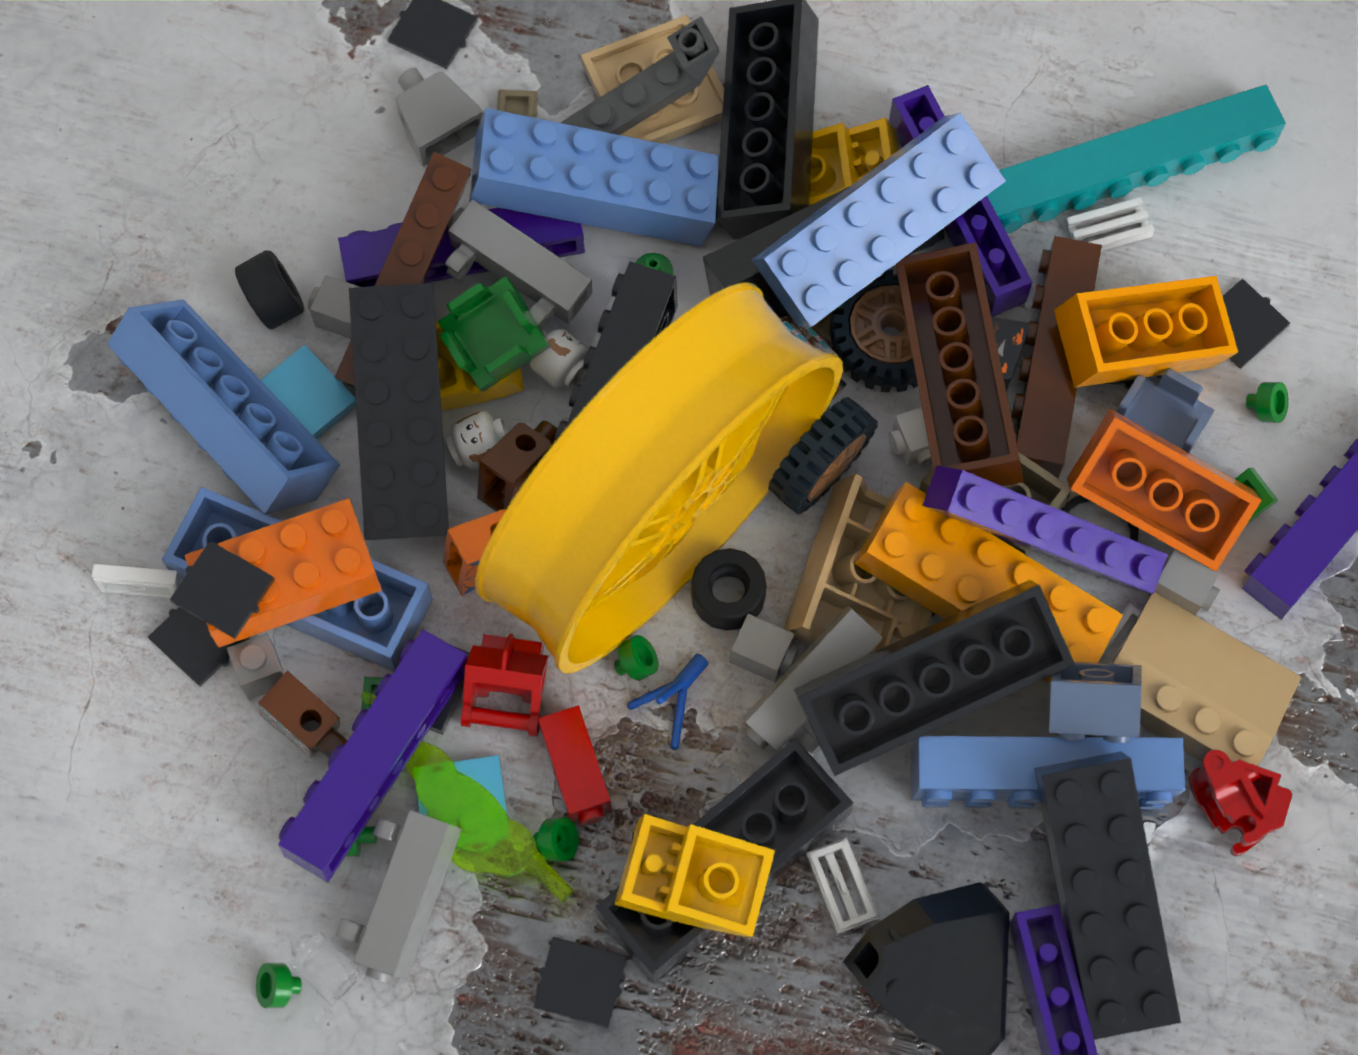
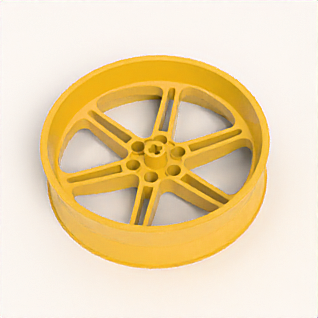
[475,282,843,674]

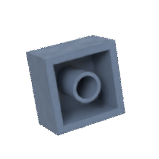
[1049,662,1142,743]

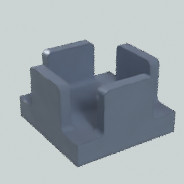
[1117,368,1215,453]

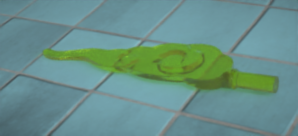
[361,691,575,903]

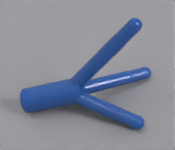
[627,653,709,750]

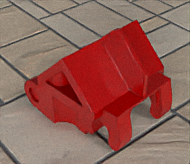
[461,633,549,737]
[1188,750,1292,856]

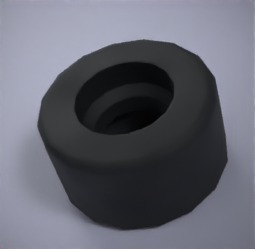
[235,250,304,329]
[691,548,767,631]

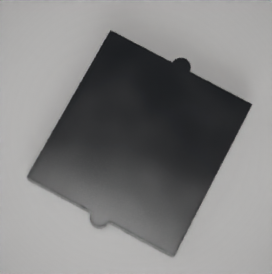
[388,0,478,69]
[1222,278,1290,369]
[170,541,275,639]
[148,607,250,687]
[534,937,627,1028]

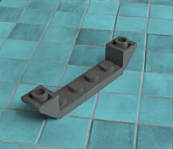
[560,16,720,135]

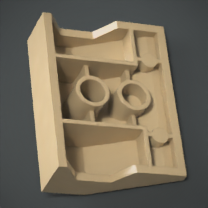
[783,474,933,652]
[1112,592,1302,766]

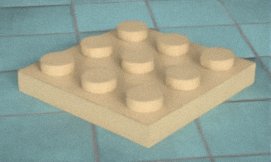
[581,15,724,144]

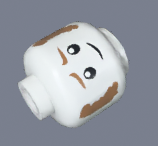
[530,328,588,389]
[446,410,509,471]

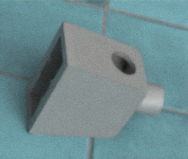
[395,68,483,167]

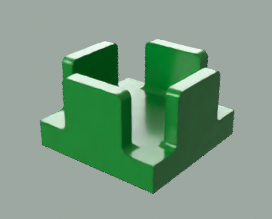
[438,276,551,392]

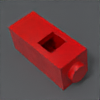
[538,705,612,826]

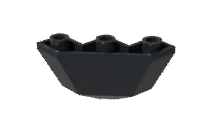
[842,882,1010,1055]

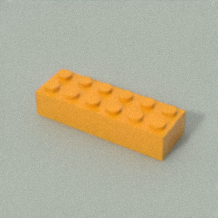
[854,482,1123,684]

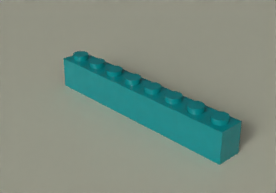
[987,84,1286,234]

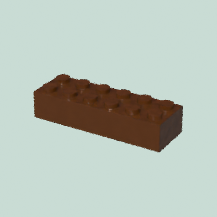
[896,242,1023,486]

